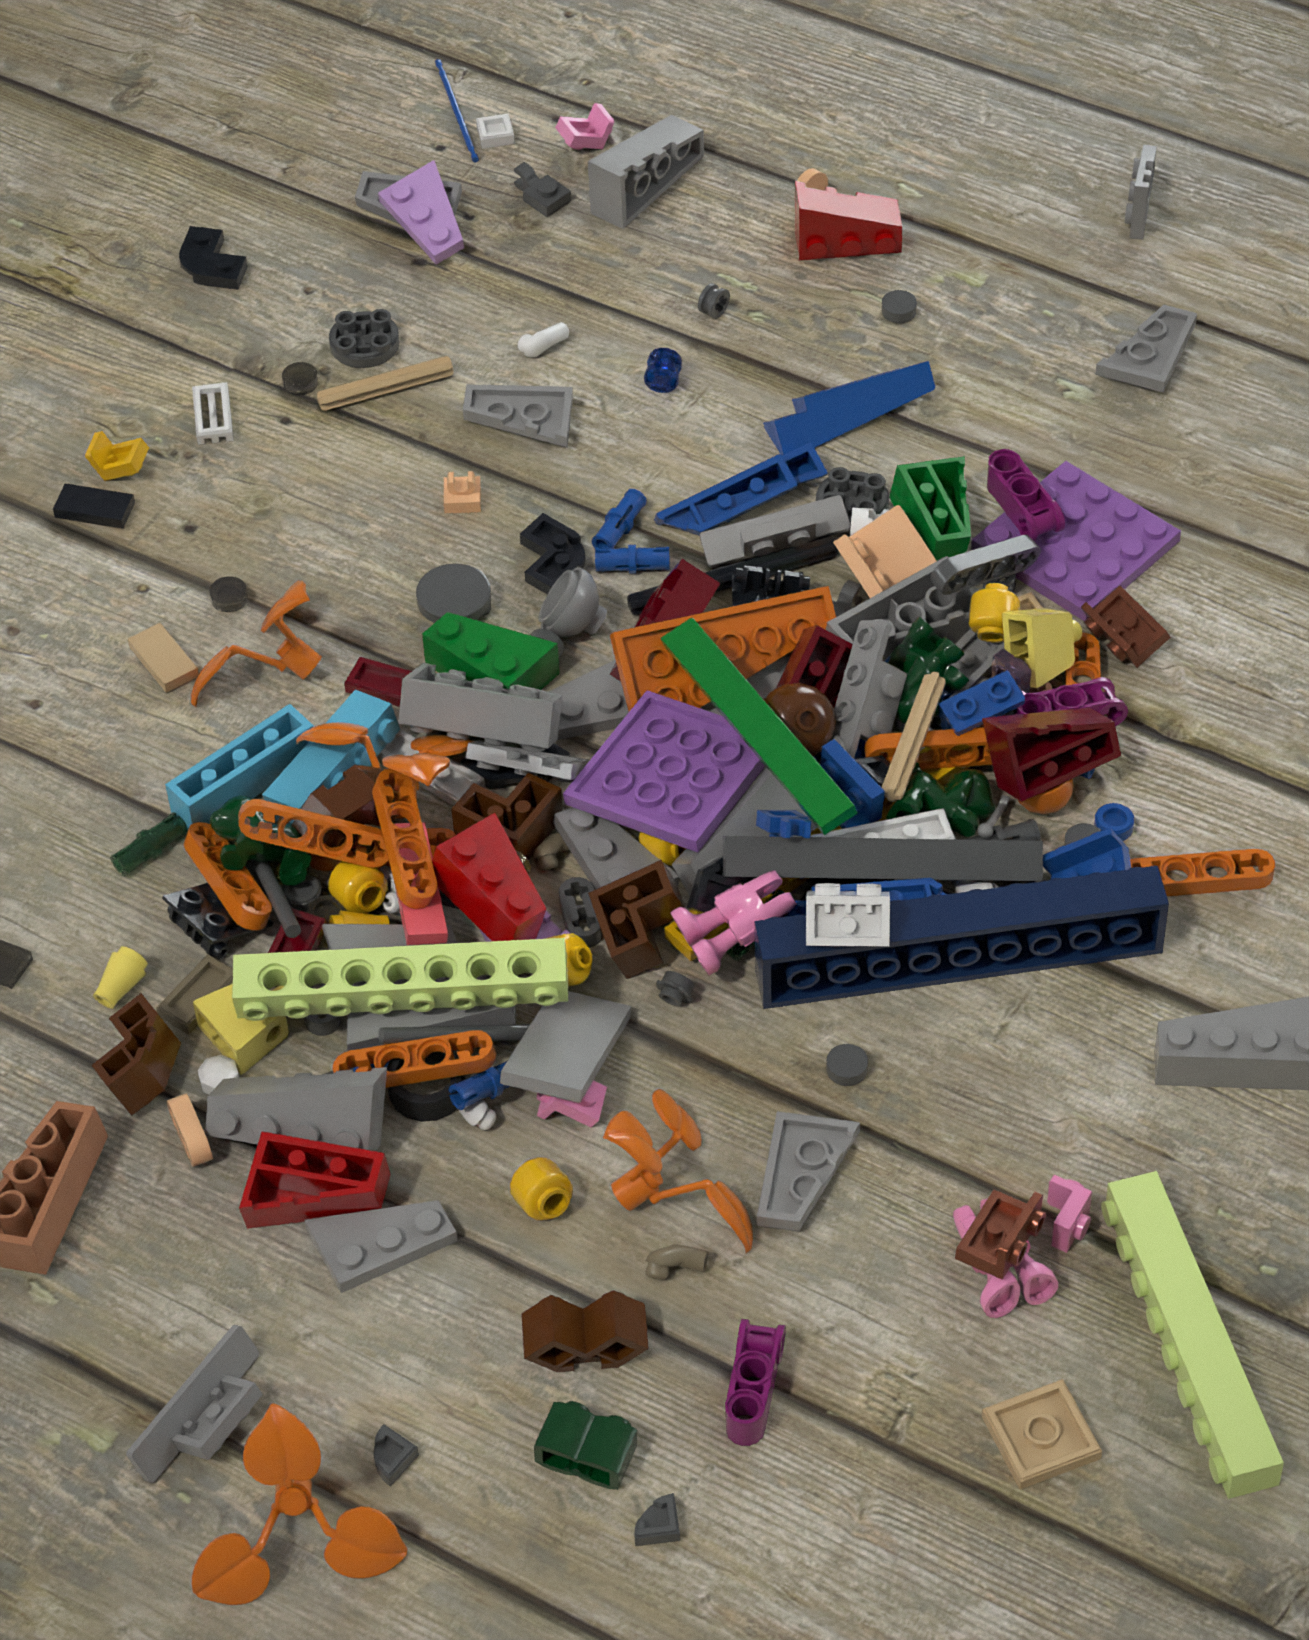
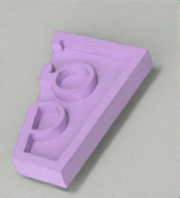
[378,160,464,265]

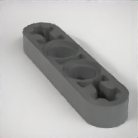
[930,535,1041,595]

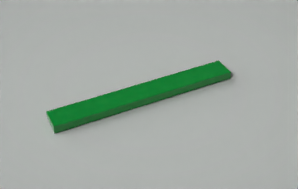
[660,617,857,836]

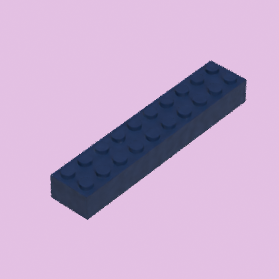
[754,866,1169,1009]

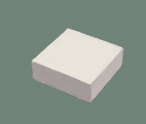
[476,114,515,149]

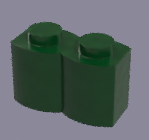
[534,1401,637,1490]

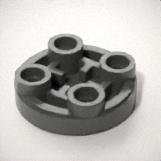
[329,309,400,368]
[816,467,889,532]
[416,563,491,623]

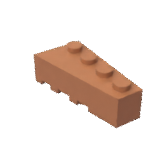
[0,1101,108,1275]

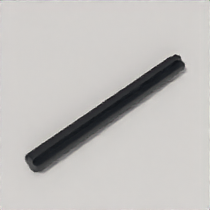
[627,536,838,616]

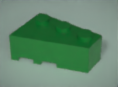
[889,456,971,561]
[422,612,560,690]

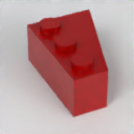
[795,181,902,261]
[432,813,546,941]
[239,1131,391,1229]

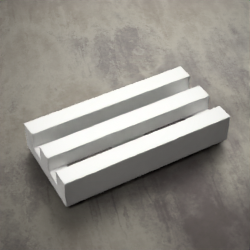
[192,382,234,445]

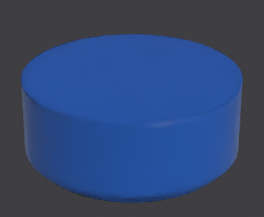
[1094,803,1134,841]

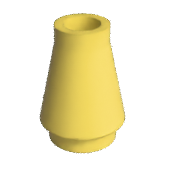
[93,946,148,1009]

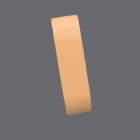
[166,1093,213,1167]

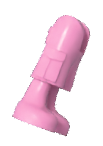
[670,870,796,976]
[953,1198,1058,1318]

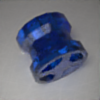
[644,348,683,393]

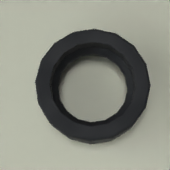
[387,1050,466,1122]

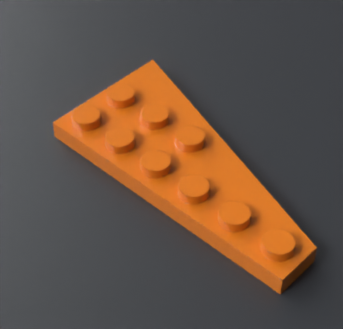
[610,586,836,712]

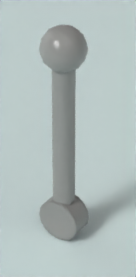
[978,795,1011,839]

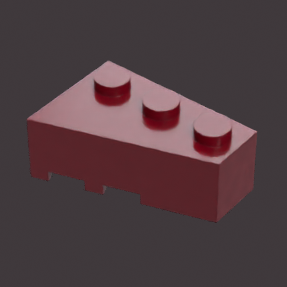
[609,559,720,682]
[776,625,884,708]
[982,707,1121,802]

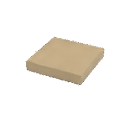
[982,1379,1102,1490]

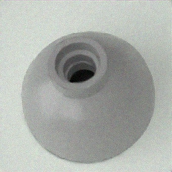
[538,567,607,638]

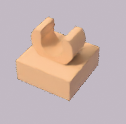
[444,471,481,513]

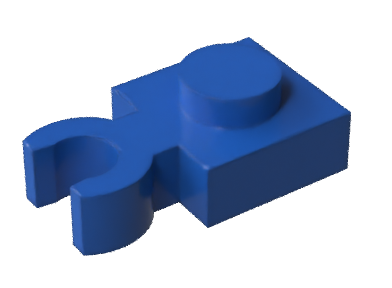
[756,810,811,838]

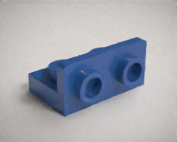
[938,670,1025,736]
[820,739,885,829]
[1043,828,1131,879]

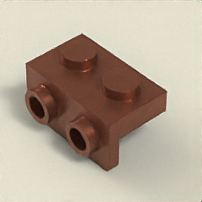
[1081,586,1171,668]
[955,1190,1046,1280]

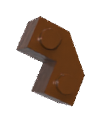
[291,764,398,847]
[91,993,181,1116]
[521,1290,649,1372]

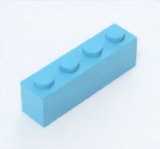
[262,689,400,824]
[165,704,314,830]

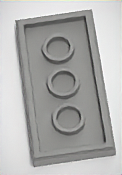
[500,991,631,1103]

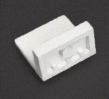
[806,883,890,946]

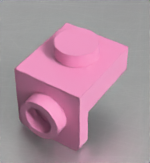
[555,103,614,150]
[537,1080,607,1127]
[1047,1175,1092,1253]

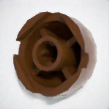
[763,683,836,756]

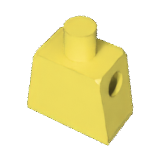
[1002,608,1082,688]
[193,984,289,1075]

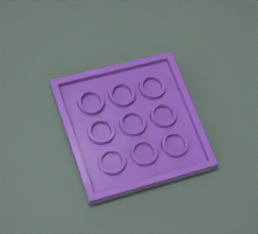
[971,461,1181,621]
[563,690,765,852]

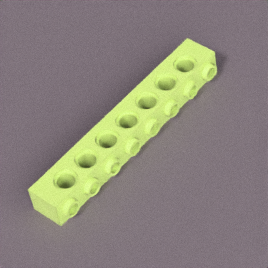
[232,938,568,1021]

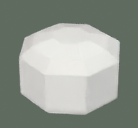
[197,1055,239,1094]

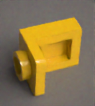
[85,431,149,481]

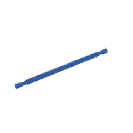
[435,59,479,163]

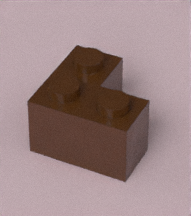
[451,772,563,866]
[588,860,686,979]

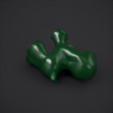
[887,617,970,724]
[886,762,996,839]
[210,795,312,886]

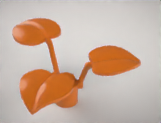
[191,580,322,707]
[296,722,475,818]
[603,1089,753,1253]
[192,1403,408,1605]

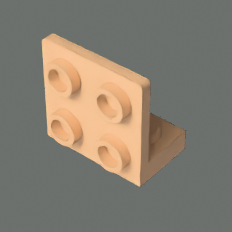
[833,505,937,598]

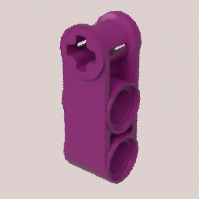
[987,449,1065,541]
[1015,677,1128,727]
[725,1319,786,1446]

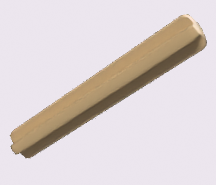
[317,356,453,411]
[882,672,946,802]

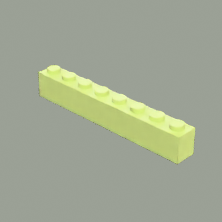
[1101,1171,1284,1499]

